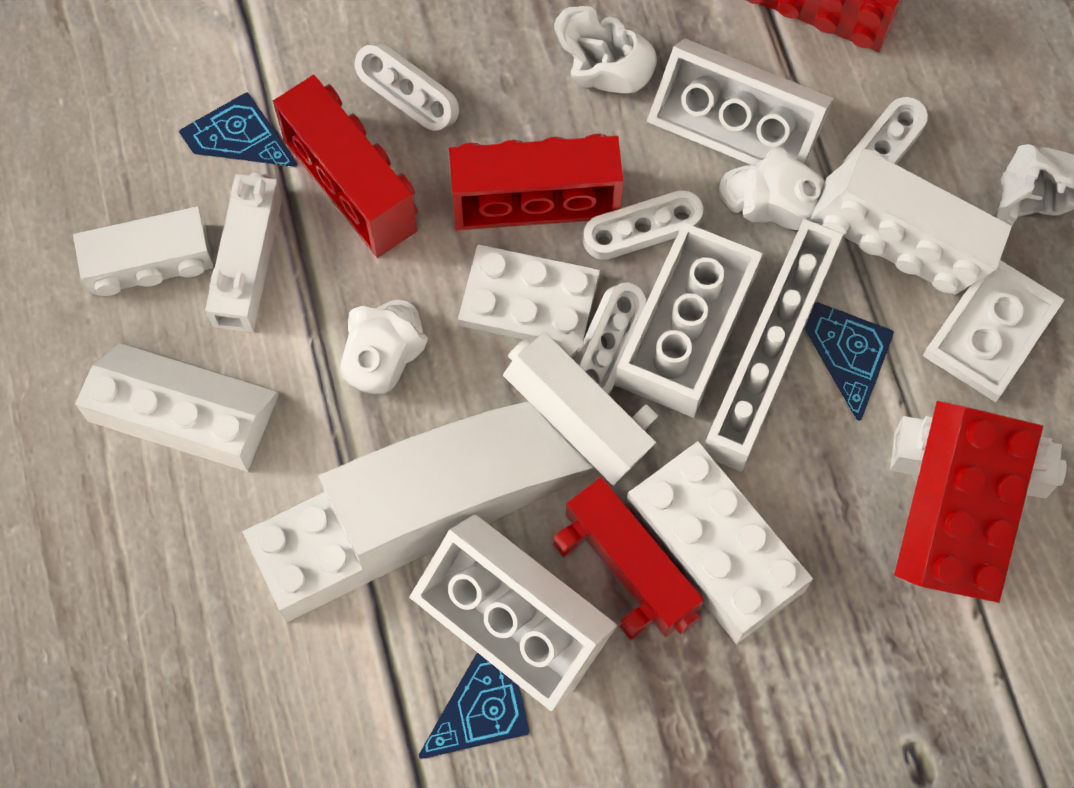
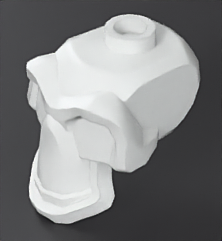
[554,6,657,93]
[996,144,1074,226]
[718,146,825,230]
[340,300,428,395]

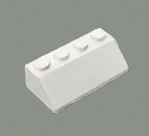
[647,38,834,166]
[75,343,279,472]

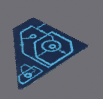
[179,92,297,167]
[805,302,894,421]
[419,653,530,759]

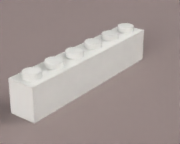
[704,219,843,472]

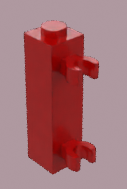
[552,477,704,641]

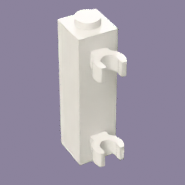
[205,173,282,333]
[503,331,658,486]
[890,416,1067,499]

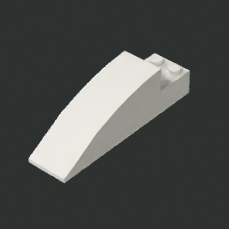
[242,401,597,622]

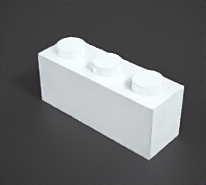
[73,206,214,296]

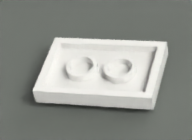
[458,244,600,351]
[923,260,1064,402]

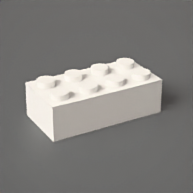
[810,147,1012,295]
[615,222,763,418]
[626,441,813,645]
[409,514,617,711]

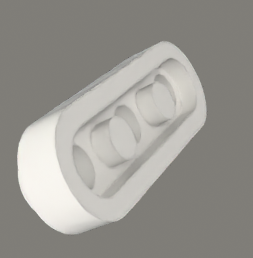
[355,44,459,131]
[842,97,928,164]
[583,190,703,260]
[574,282,647,394]

